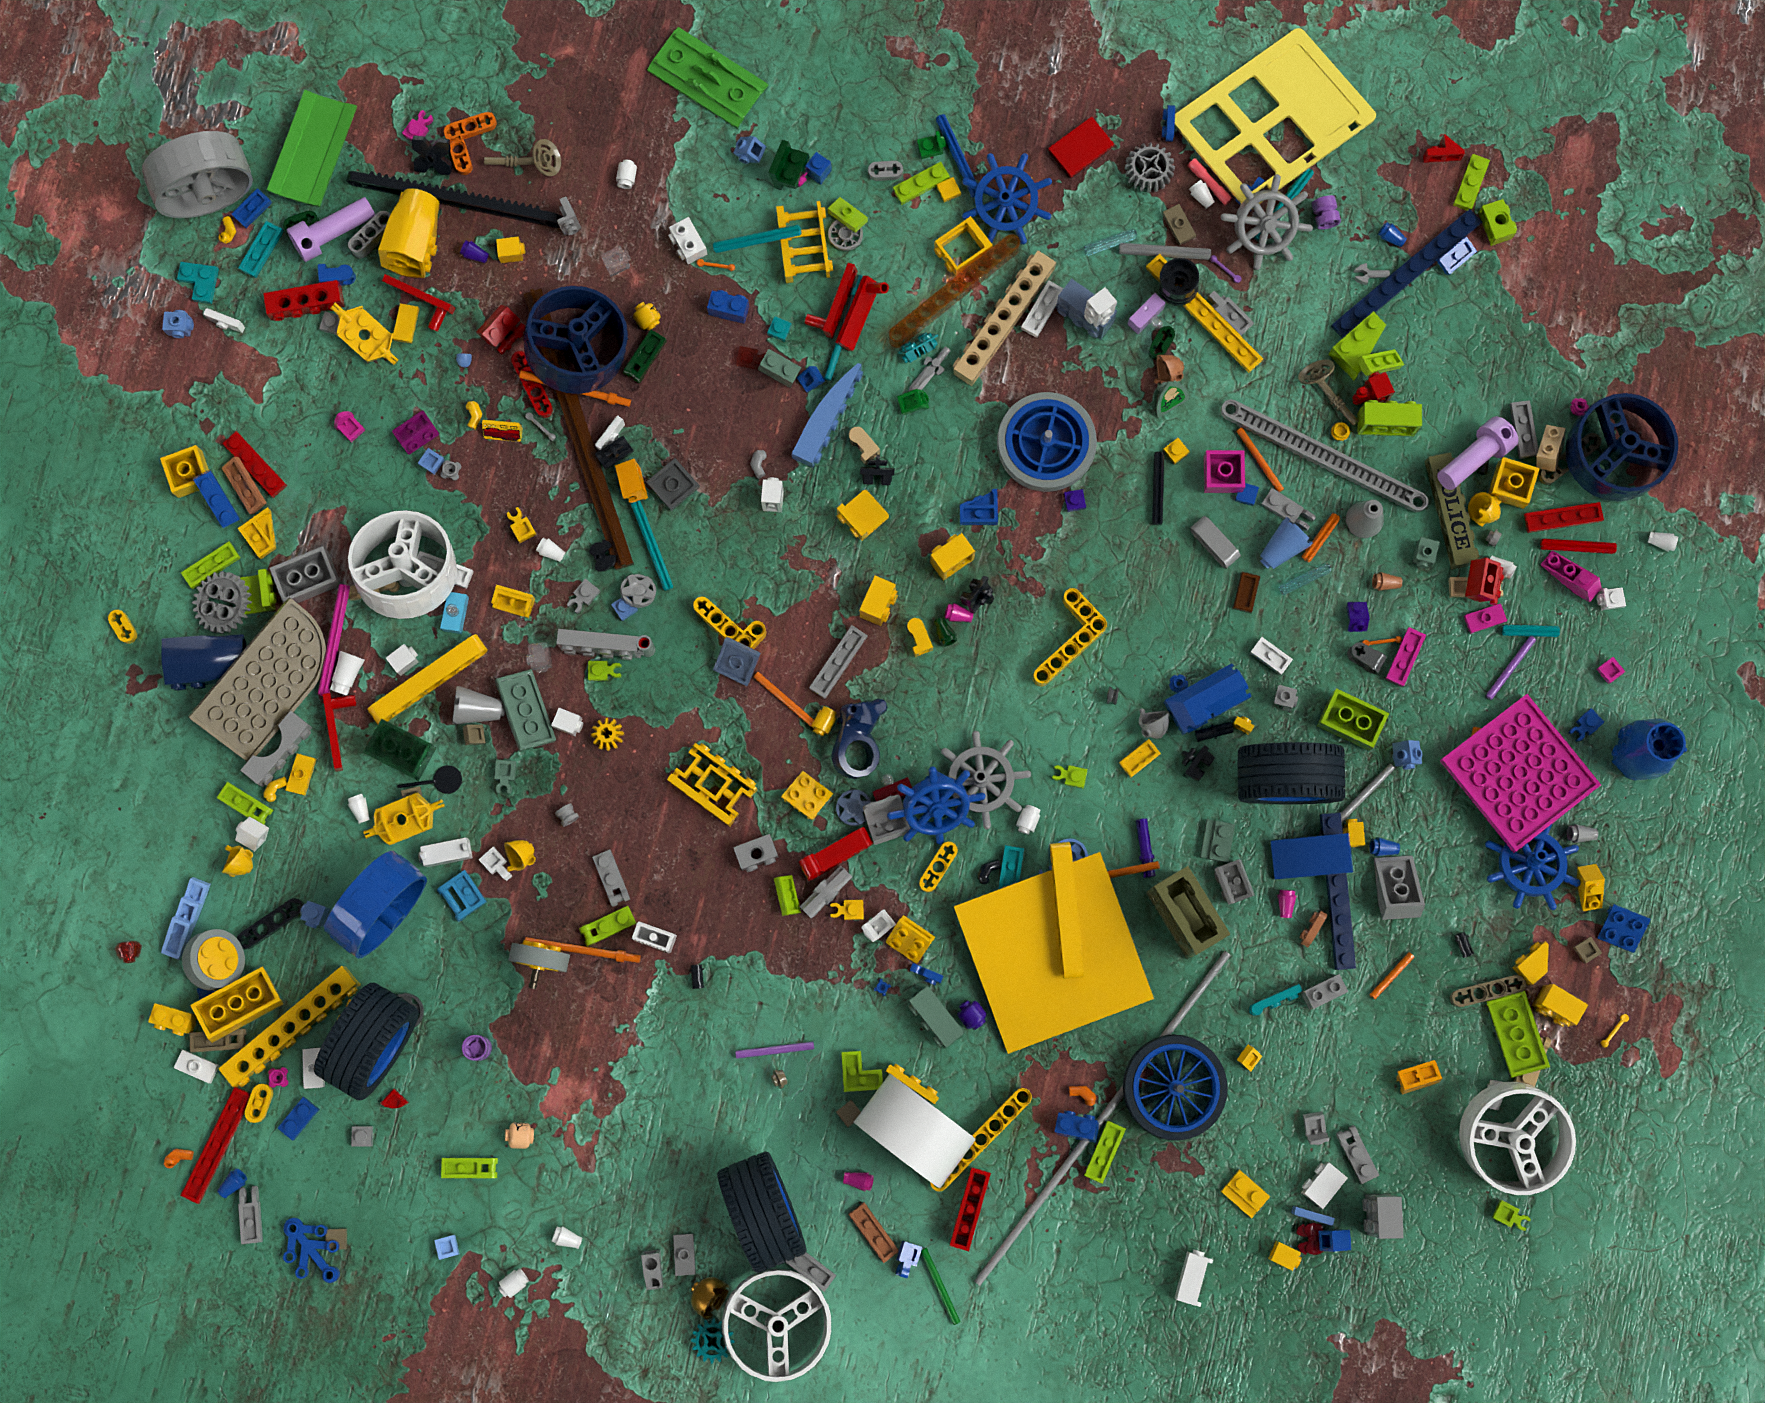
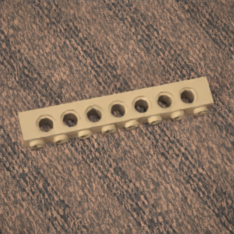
[953,251,1056,386]

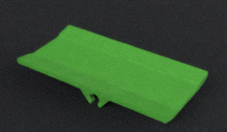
[647,27,769,129]
[267,90,357,207]

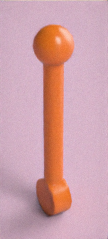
[697,259,735,271]
[1362,636,1402,646]

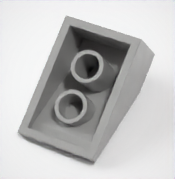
[1374,856,1425,920]

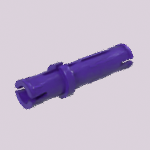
[1135,818,1156,878]

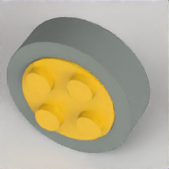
[182,929,245,990]
[508,940,570,989]

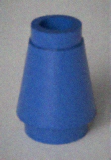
[1378,222,1407,247]
[1369,837,1400,856]
[217,1169,247,1198]

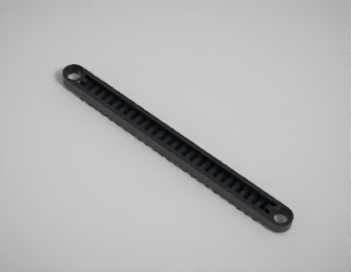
[346,171,563,228]

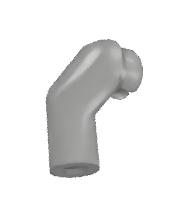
[750,450,767,479]

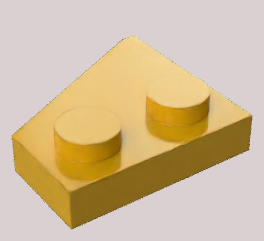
[238,507,276,559]

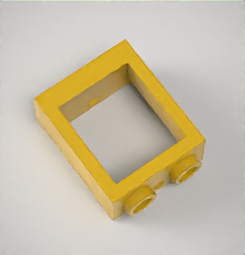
[934,216,993,276]

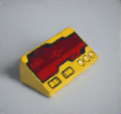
[482,420,523,442]

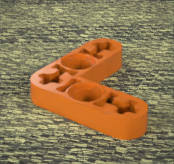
[444,112,497,175]

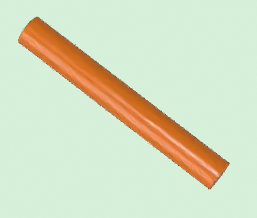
[1107,861,1160,878]
[1369,952,1414,1000]

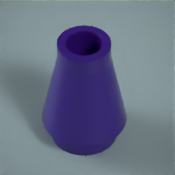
[460,240,489,264]

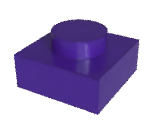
[1064,489,1086,512]

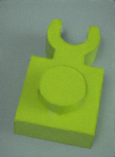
[588,661,622,681]
[1052,765,1088,789]
[1491,1200,1531,1231]

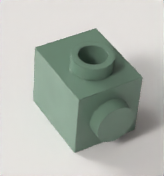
[1412,537,1440,569]

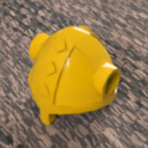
[1468,492,1502,527]
[504,840,536,872]
[222,845,253,877]

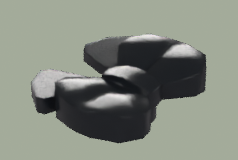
[589,540,616,572]

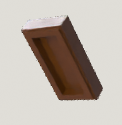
[1233,572,1260,613]

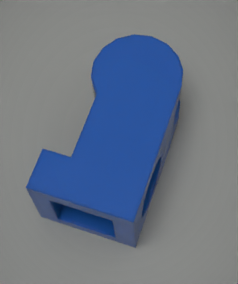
[318,264,356,286]

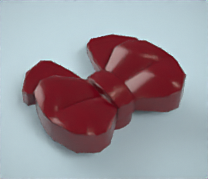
[1296,1223,1324,1255]

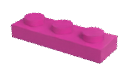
[1385,627,1426,687]

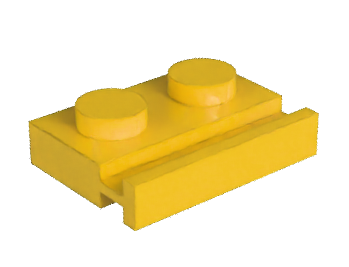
[1221,1170,1270,1218]

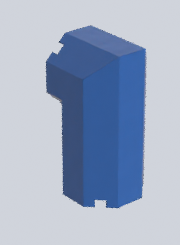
[1163,663,1251,736]

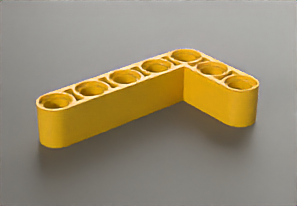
[1033,588,1107,687]

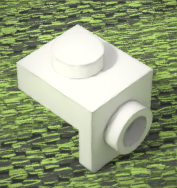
[861,910,896,942]

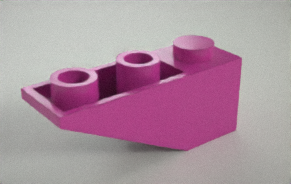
[1541,550,1602,602]

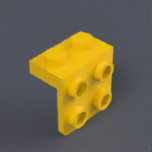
[837,490,889,541]

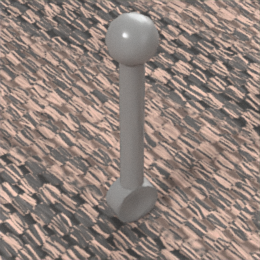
[525,412,556,441]

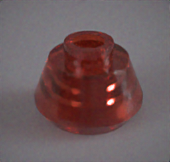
[114,941,142,963]

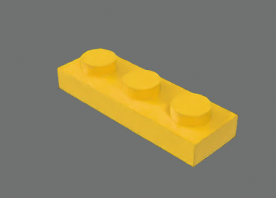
[886,1063,939,1104]

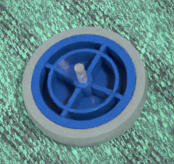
[997,392,1097,492]

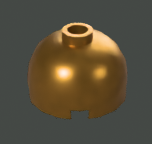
[691,1277,729,1319]

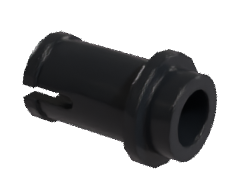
[1454,932,1474,958]
[689,964,704,989]

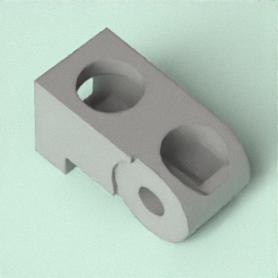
[641,1249,663,1290]

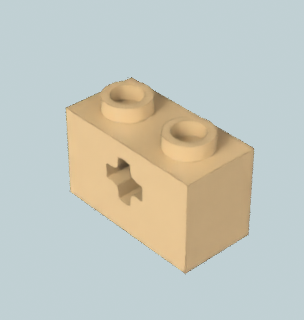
[1536,425,1566,472]

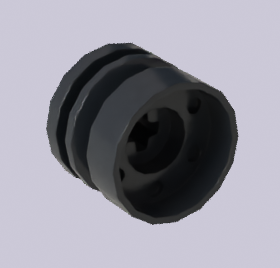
[1159,258,1199,306]

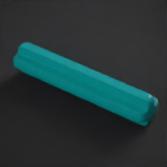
[1502,625,1560,637]

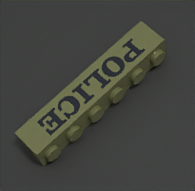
[1425,452,1479,570]

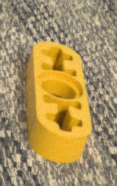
[919,842,958,892]

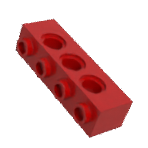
[263,280,345,321]
[949,1167,991,1251]

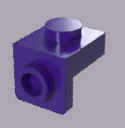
[1346,602,1370,632]

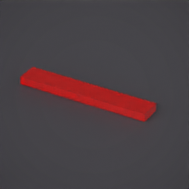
[180,1087,251,1204]

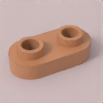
[1299,910,1327,948]

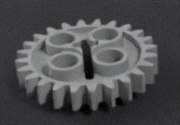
[192,571,252,634]

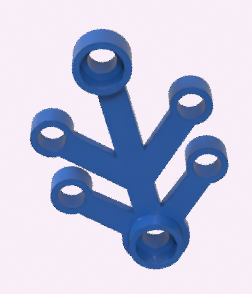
[283,1218,340,1283]

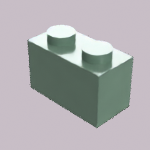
[758,349,802,388]

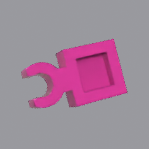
[402,110,433,141]

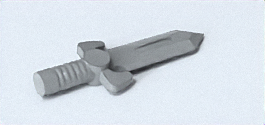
[909,346,951,391]

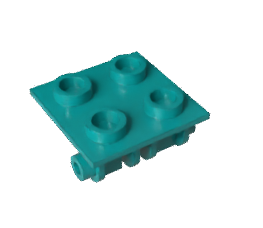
[898,332,938,363]

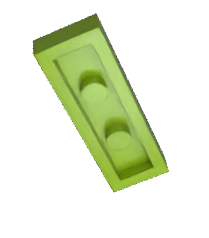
[1453,154,1490,211]
[893,162,950,205]
[1357,349,1405,376]
[181,541,241,589]
[1084,1120,1126,1184]

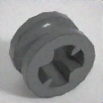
[1106,687,1119,705]

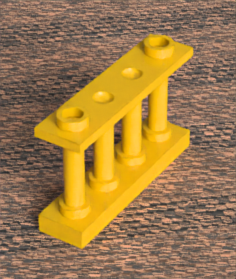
[776,201,833,283]

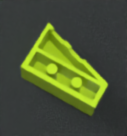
[1329,311,1386,381]

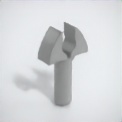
[1353,263,1390,285]

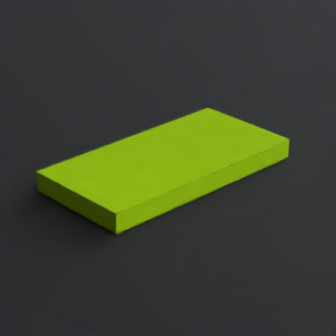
[1486,991,1550,1078]

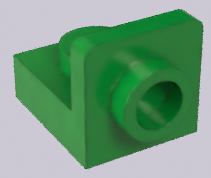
[917,131,946,159]
[897,389,929,415]

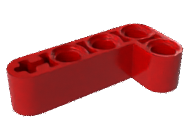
[798,827,874,881]

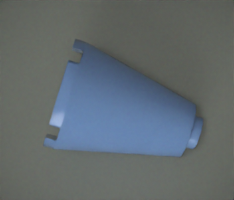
[1260,517,1313,569]

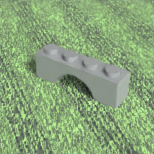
[240,711,313,787]

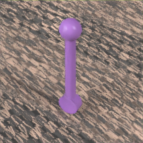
[1210,255,1241,283]

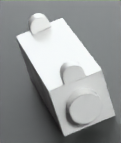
[418,838,473,867]
[1174,1249,1213,1307]

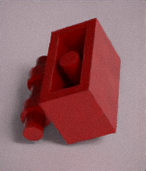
[476,305,526,355]
[1352,372,1395,405]
[1465,558,1504,605]

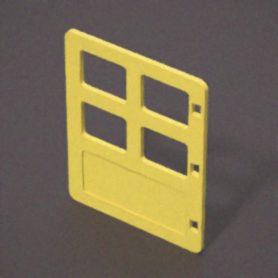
[1175,28,1376,209]

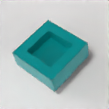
[767,316,792,342]

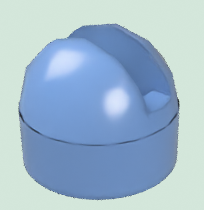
[456,354,472,367]

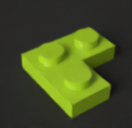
[841,1051,883,1092]

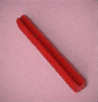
[1540,539,1617,554]

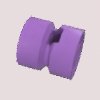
[1311,195,1341,230]
[462,1035,492,1061]

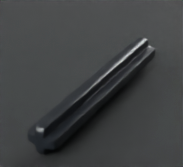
[1152,452,1164,525]

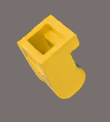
[907,618,933,657]

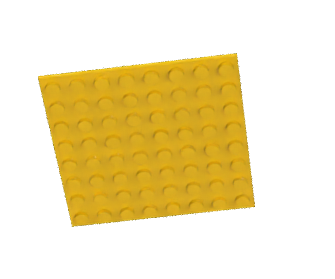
[953,852,1154,1054]

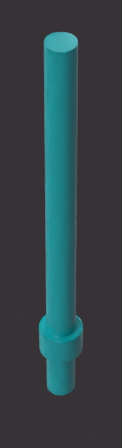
[824,275,863,381]

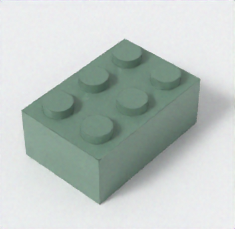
[908,986,965,1048]

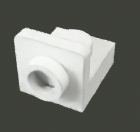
[1597,587,1626,611]

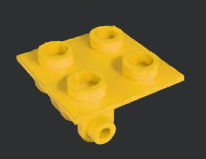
[781,771,834,820]

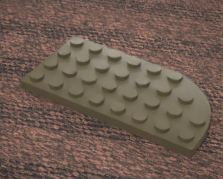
[188,597,326,762]

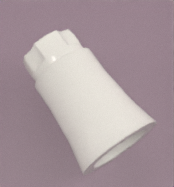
[330,651,365,696]

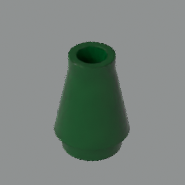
[934,617,957,647]

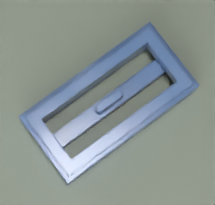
[1291,1206,1335,1226]

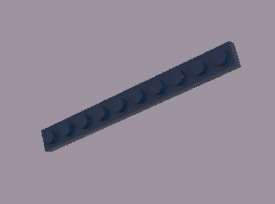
[1331,209,1482,339]

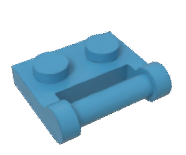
[437,870,487,922]

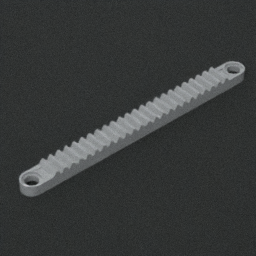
[1221,399,1428,513]

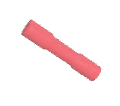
[1187,158,1233,206]

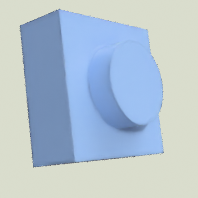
[434,1235,460,1260]

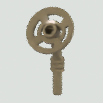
[484,139,561,177]
[1298,360,1359,426]

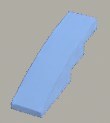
[161,877,211,960]

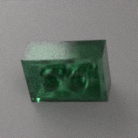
[363,719,437,782]

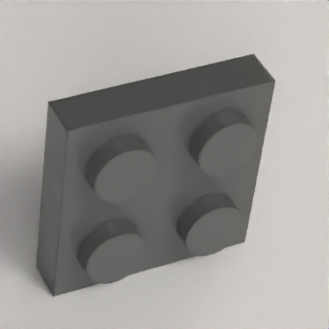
[647,458,700,511]

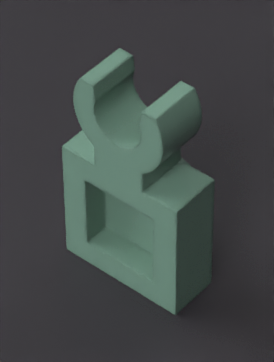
[495,760,516,794]

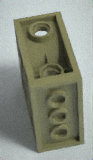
[1146,866,1230,959]

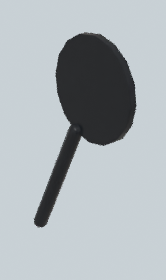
[397,765,462,794]

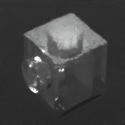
[600,246,631,277]
[526,642,552,672]

